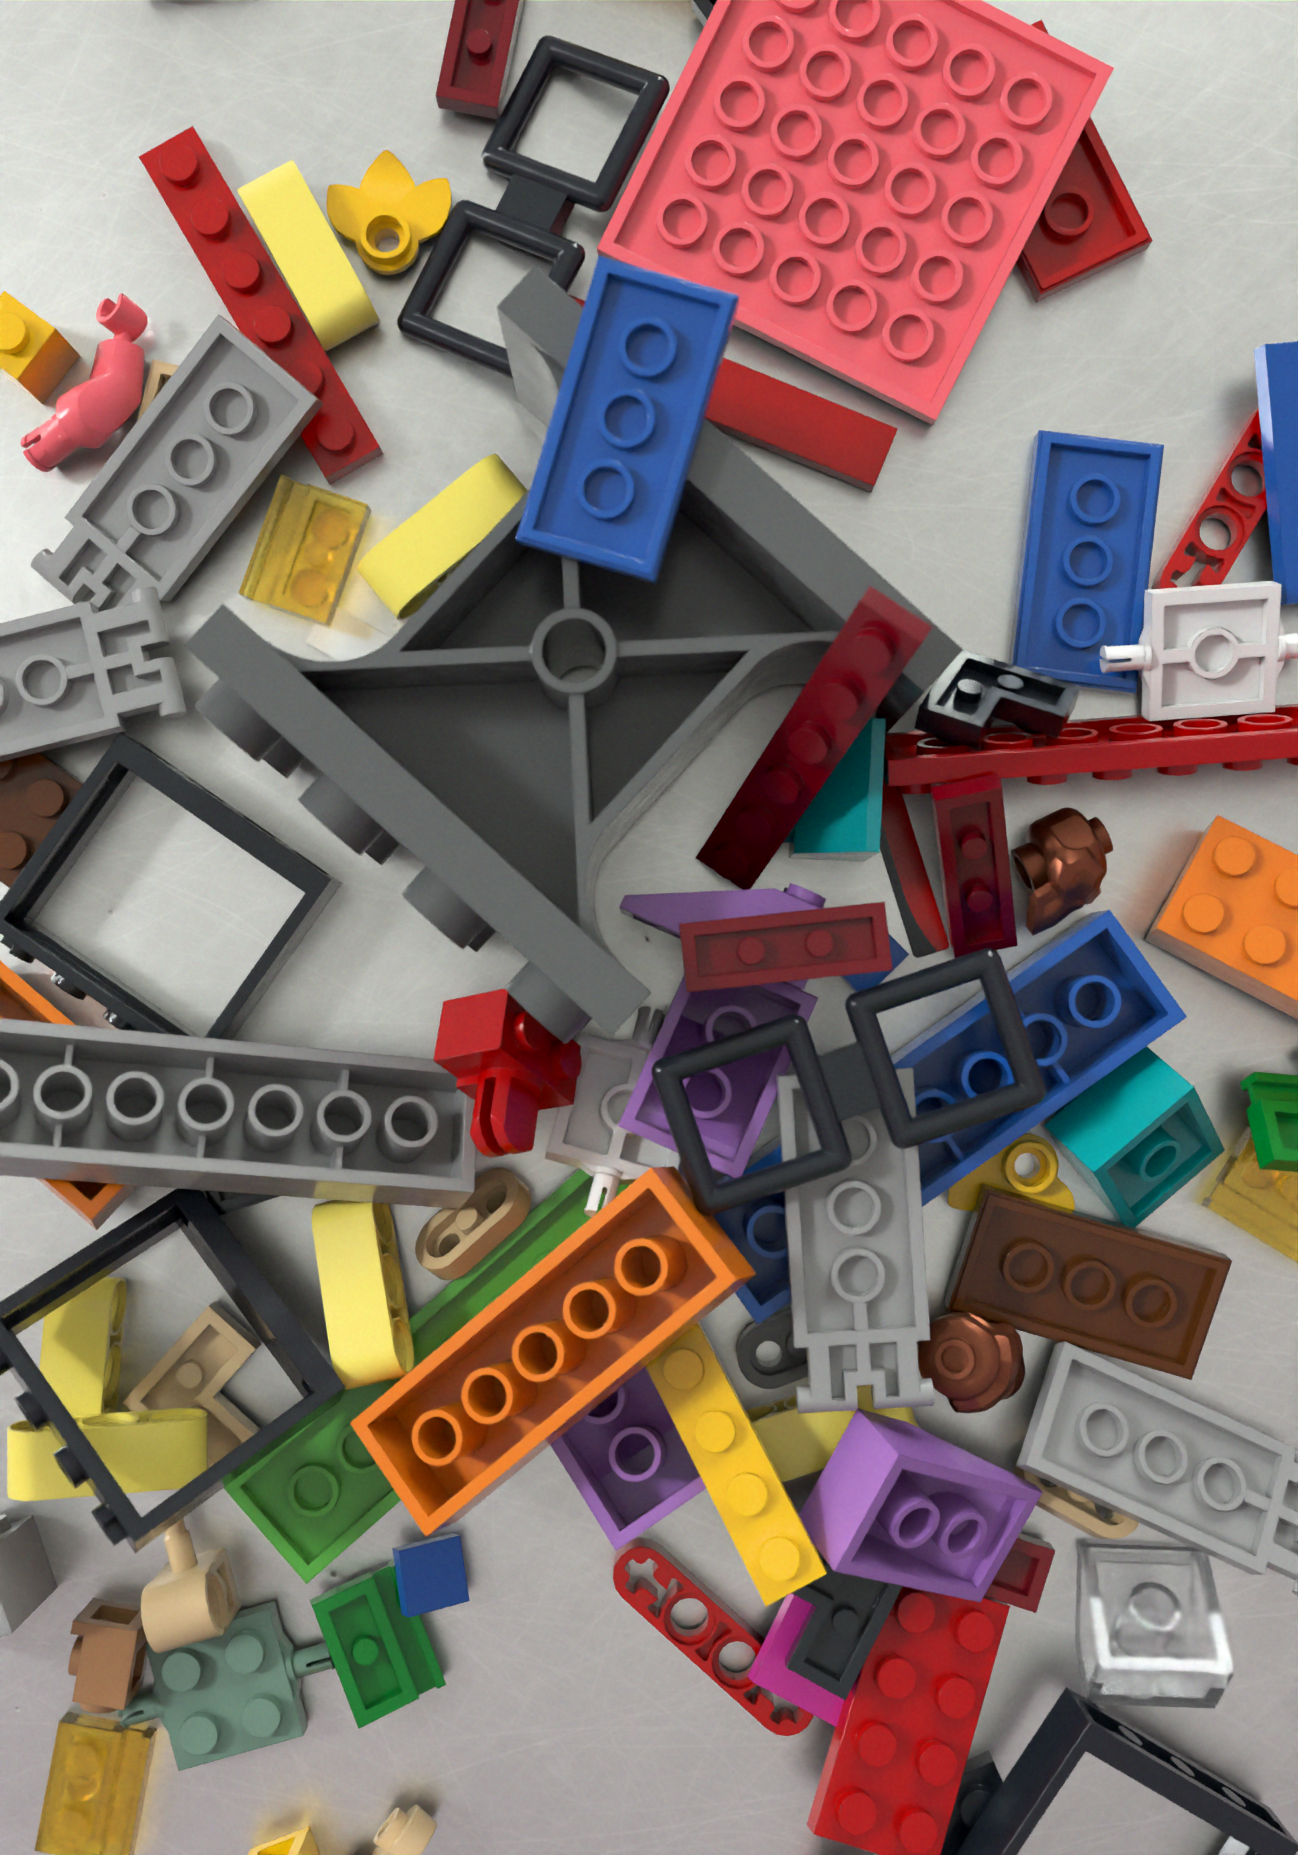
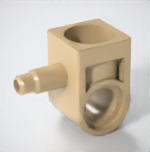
[141,1518,242,1653]

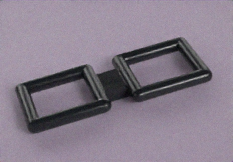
[397,35,670,379]
[651,948,1047,1216]

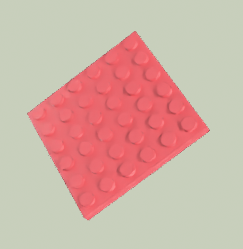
[597,0,1114,426]

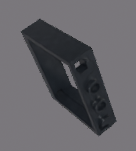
[0,732,342,1040]
[0,1188,345,1553]
[955,1687,1298,1855]

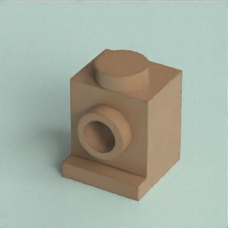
[68,1598,148,1713]

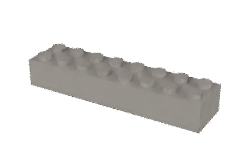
[0,1018,476,1209]

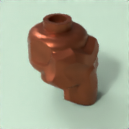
[1011,807,1113,935]
[917,1312,1025,1414]

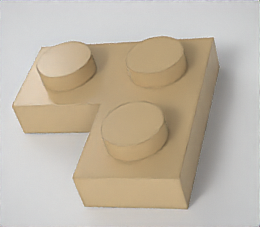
[122,1301,261,1468]

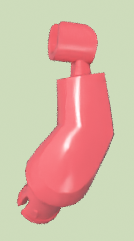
[20,293,148,472]

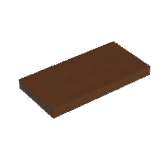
[944,1184,1232,1380]

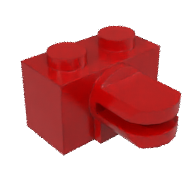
[433,988,582,1158]

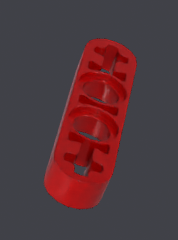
[1152,408,1267,589]
[613,1537,814,1736]

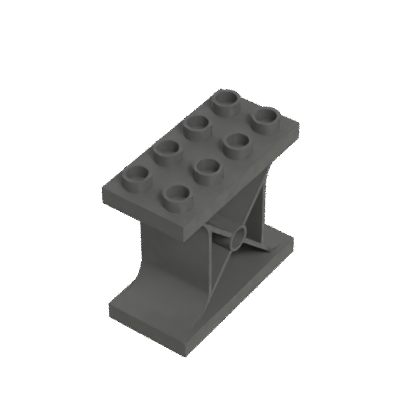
[184,265,963,1044]

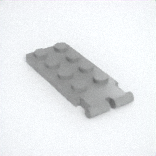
[31,314,324,612]
[0,587,187,762]
[776,1067,934,1414]
[1016,1341,1298,1596]

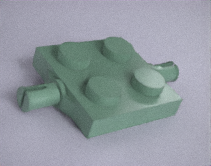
[117,1601,335,1771]

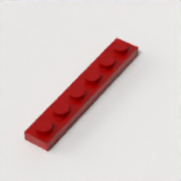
[139,126,383,485]

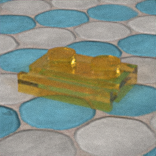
[239,475,371,628]
[1200,1126,1298,1264]
[34,1711,157,1855]

